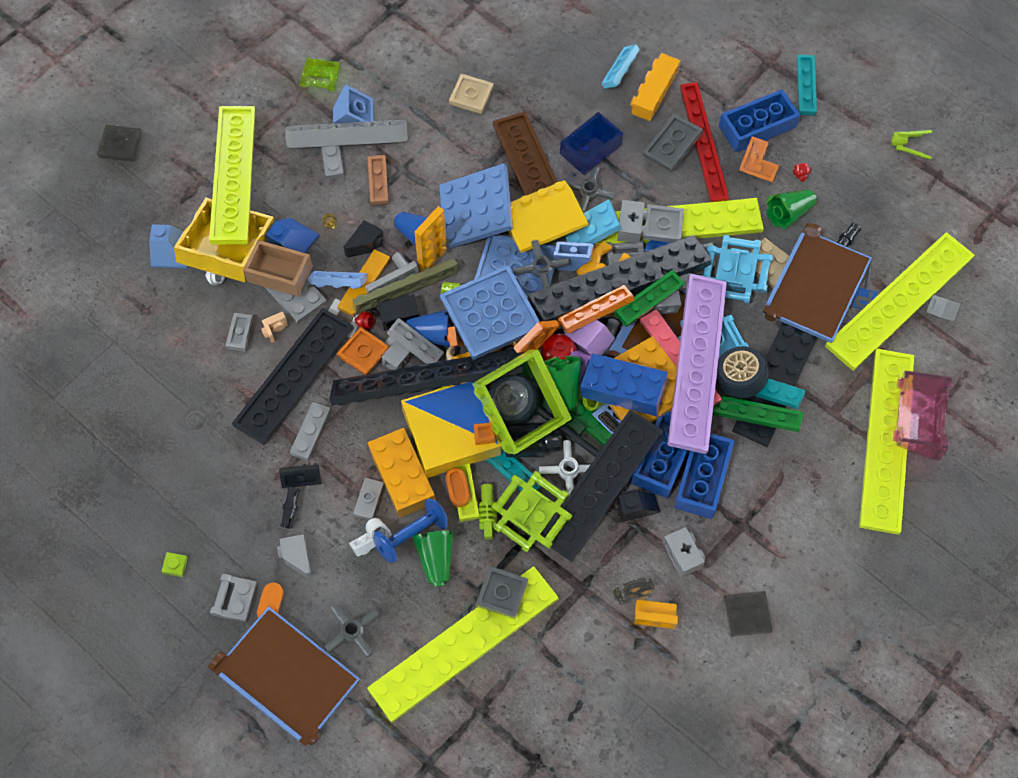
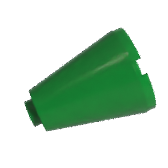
[766,189,817,229]
[544,356,581,412]
[412,530,453,587]

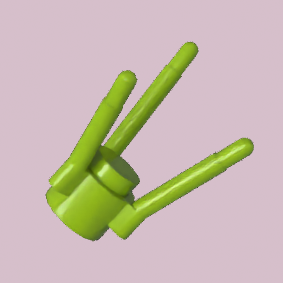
[891,130,932,159]

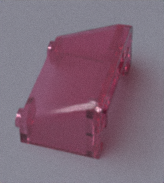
[893,370,952,461]

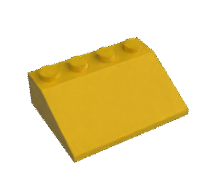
[508,180,589,253]

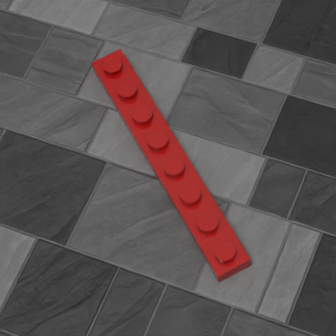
[680,82,729,203]

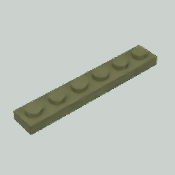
[353,259,457,315]

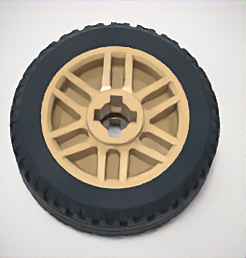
[717,346,768,398]

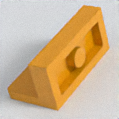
[634,600,678,629]

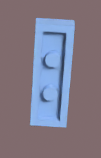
[308,271,367,289]

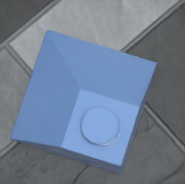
[333,85,374,123]
[149,224,189,269]

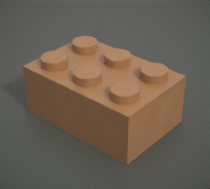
[243,240,313,297]

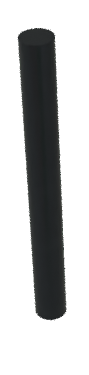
[536,407,600,457]

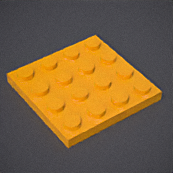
[609,336,677,423]

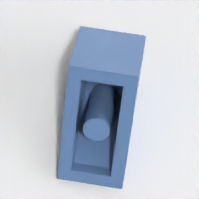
[554,241,594,271]

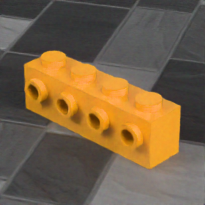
[631,53,681,121]

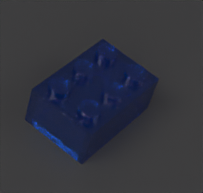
[560,112,623,175]

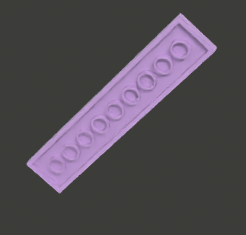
[667,273,727,454]

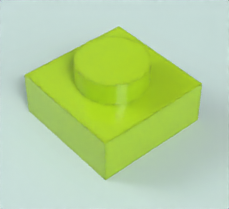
[161,552,188,577]

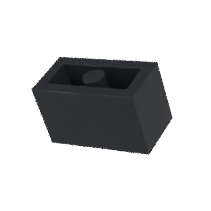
[378,295,420,331]

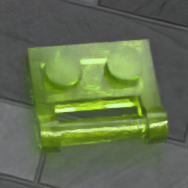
[300,58,341,92]

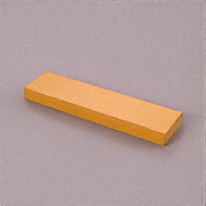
[337,249,391,317]

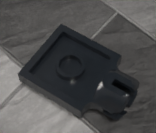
[504,423,561,457]

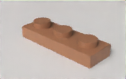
[368,155,389,205]

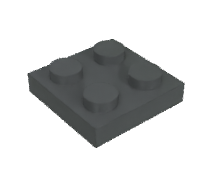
[476,566,528,619]

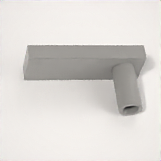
[365,252,419,294]
[385,318,444,364]

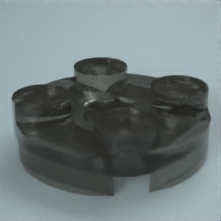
[613,578,655,605]

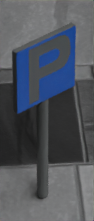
[852,254,878,309]

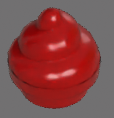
[793,163,811,182]
[354,312,375,330]

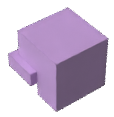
[564,320,615,356]

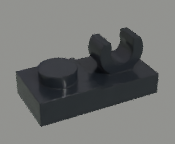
[279,463,322,488]

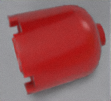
[540,334,577,361]

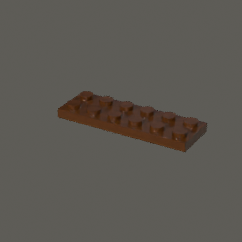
[492,111,557,196]

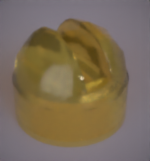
[322,213,337,229]

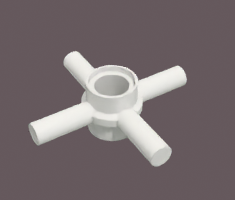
[539,440,591,496]

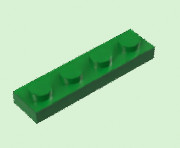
[614,270,685,327]

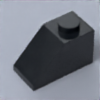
[343,220,384,258]
[617,491,660,522]

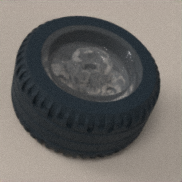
[489,374,540,425]

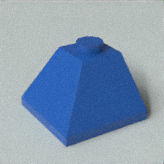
[265,218,319,253]

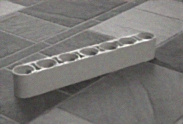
[284,120,408,148]

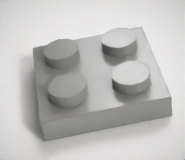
[644,204,684,243]

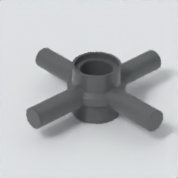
[564,166,616,213]
[513,240,569,288]
[324,604,380,658]

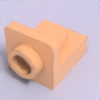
[261,311,288,343]

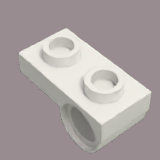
[349,518,392,557]

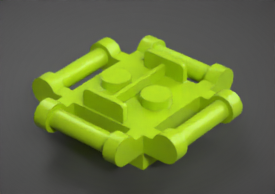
[491,471,572,553]

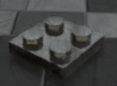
[97,125,142,162]
[724,591,773,637]

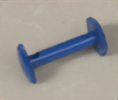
[373,499,448,563]

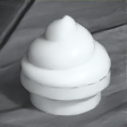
[205,272,225,285]

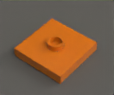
[514,320,560,353]
[337,327,390,375]

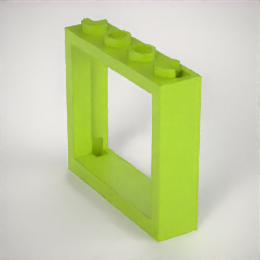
[473,349,572,454]

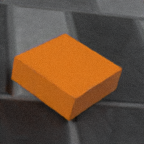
[473,422,496,445]

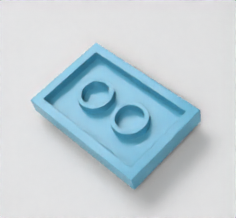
[565,199,622,244]

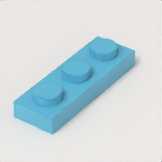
[601,44,640,89]

